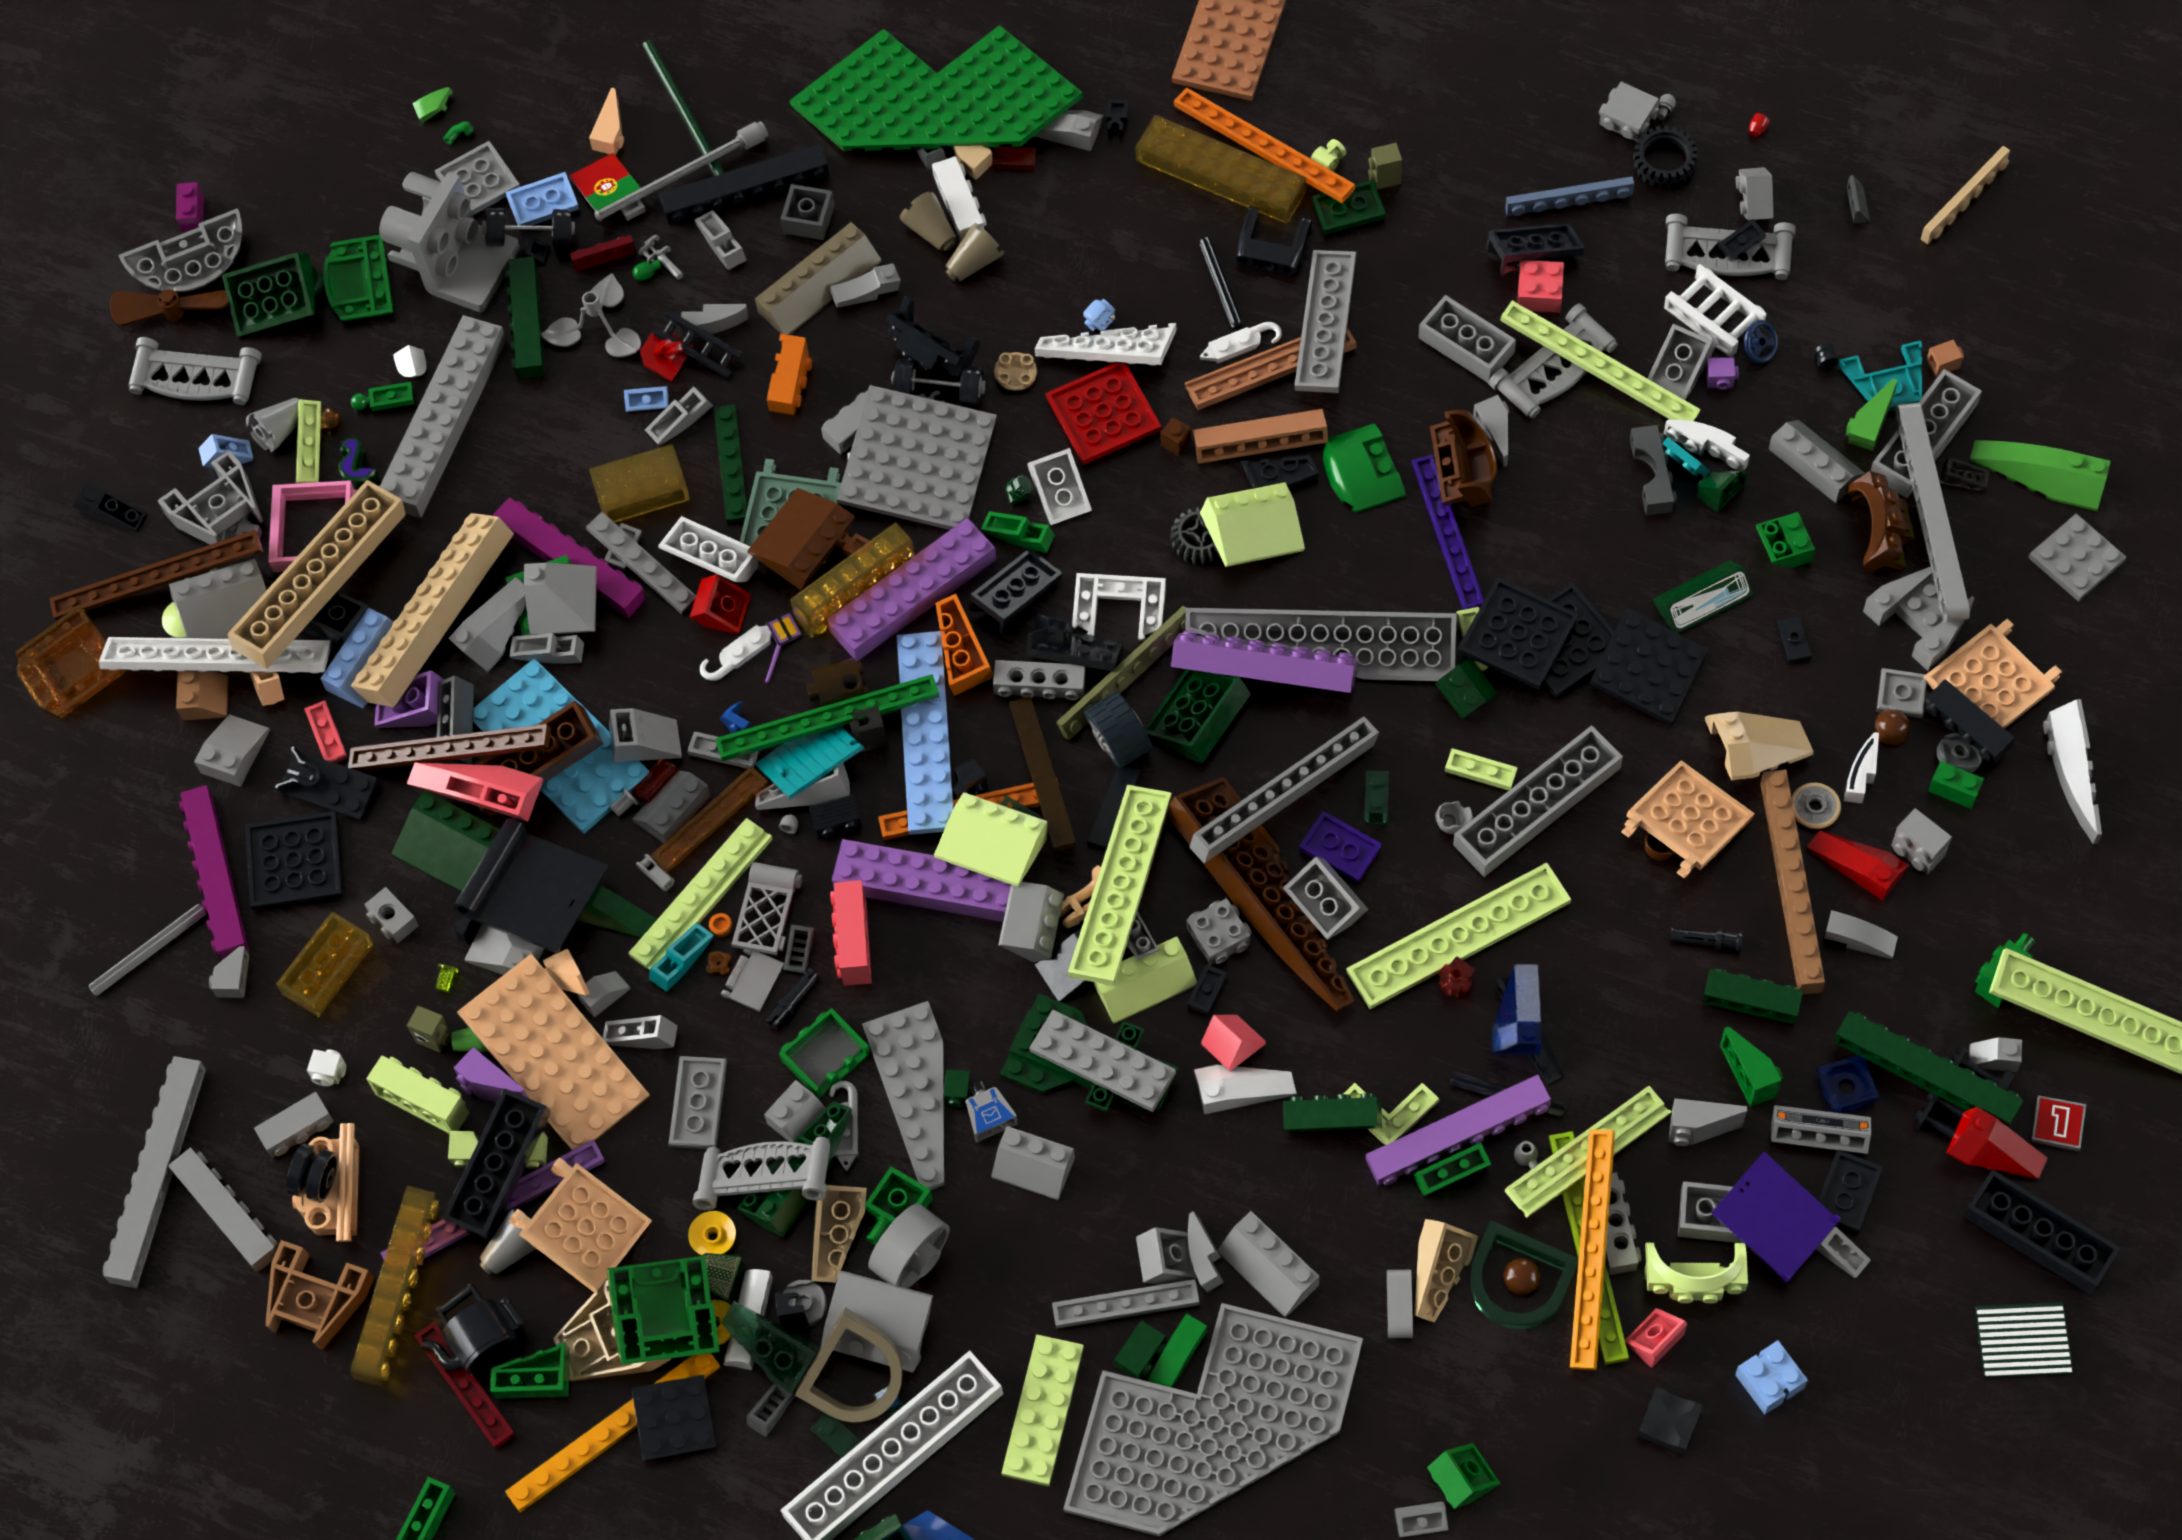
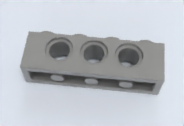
[993,660,1086,700]
[1605,1172,1642,1275]

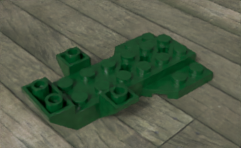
[1000,994,1179,1112]

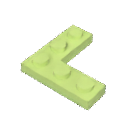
[1343,1083,1439,1145]

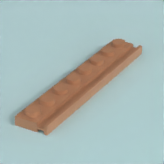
[1185,328,1357,410]

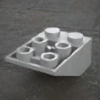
[609,708,682,762]

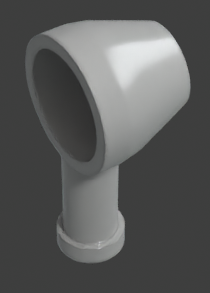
[1514,1141,1539,1170]

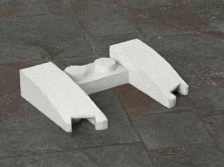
[1072,573,1166,641]

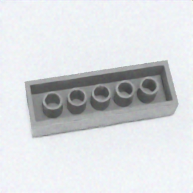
[1871,369,1982,498]

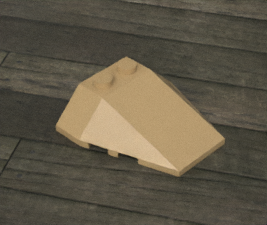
[1705,712,1814,780]

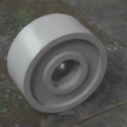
[868,1203,949,1289]

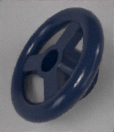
[1744,320,1778,364]

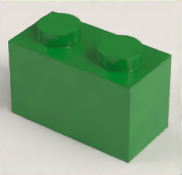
[1928,761,1984,809]

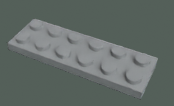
[1029,1010,1176,1112]

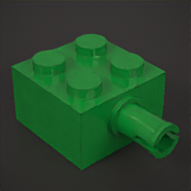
[1975,933,2035,1008]
[865,1166,933,1245]

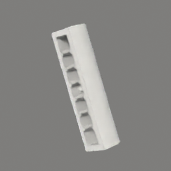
[724,1269,773,1370]

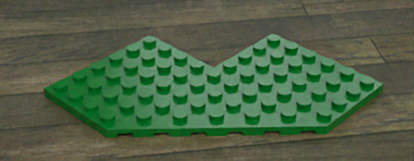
[790,25,1083,151]

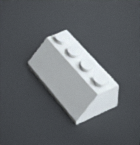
[659,516,758,582]

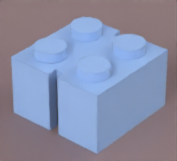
[1735,1340,1808,1415]

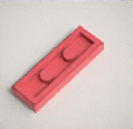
[304,700,348,763]

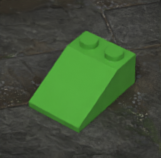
[1846,378,1897,451]

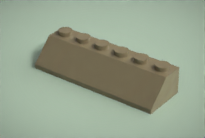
[755,222,882,335]

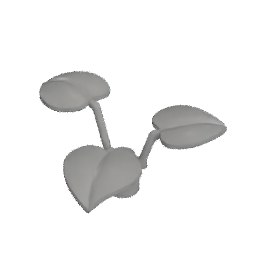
[541,273,641,357]

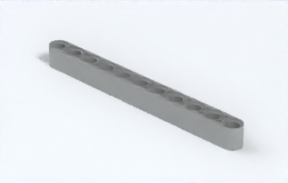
[1895,402,1970,622]

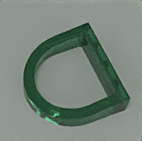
[1470,1220,1579,1329]

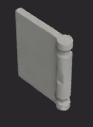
[720,949,784,1012]

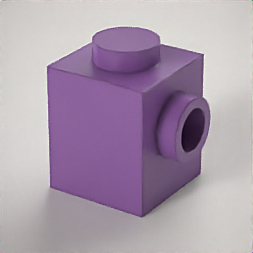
[1706,357,1739,389]

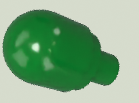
[632,260,662,281]

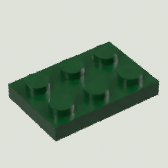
[1312,180,1386,235]

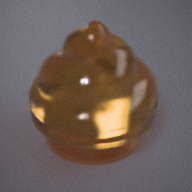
[320,406,341,428]

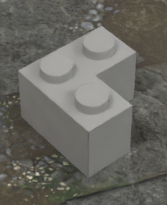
[1736,167,1773,220]

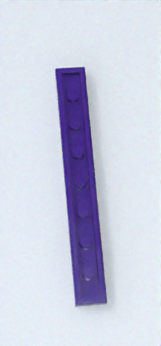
[1411,455,1484,610]

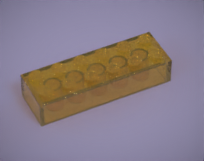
[790,522,915,638]

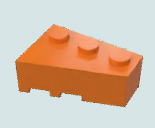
[767,333,812,415]

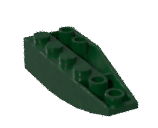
[737,1101,852,1237]

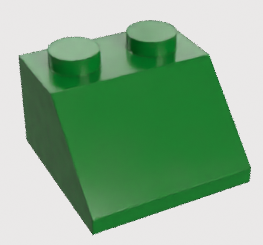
[1427,1443,1501,1509]

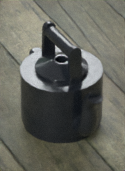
[420,1282,524,1375]

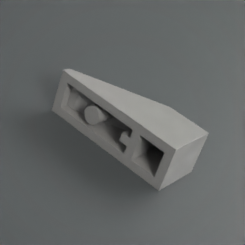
[1473,395,1509,467]
[603,1015,678,1049]

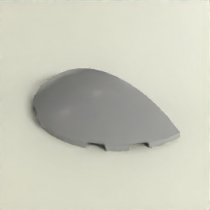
[118,208,243,293]

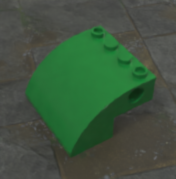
[606,1256,720,1365]

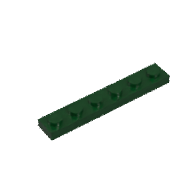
[714,404,748,524]

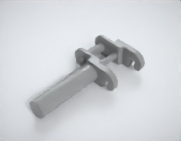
[638,235,684,280]

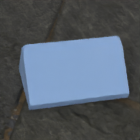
[624,386,669,412]

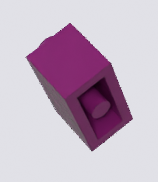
[176,182,204,233]

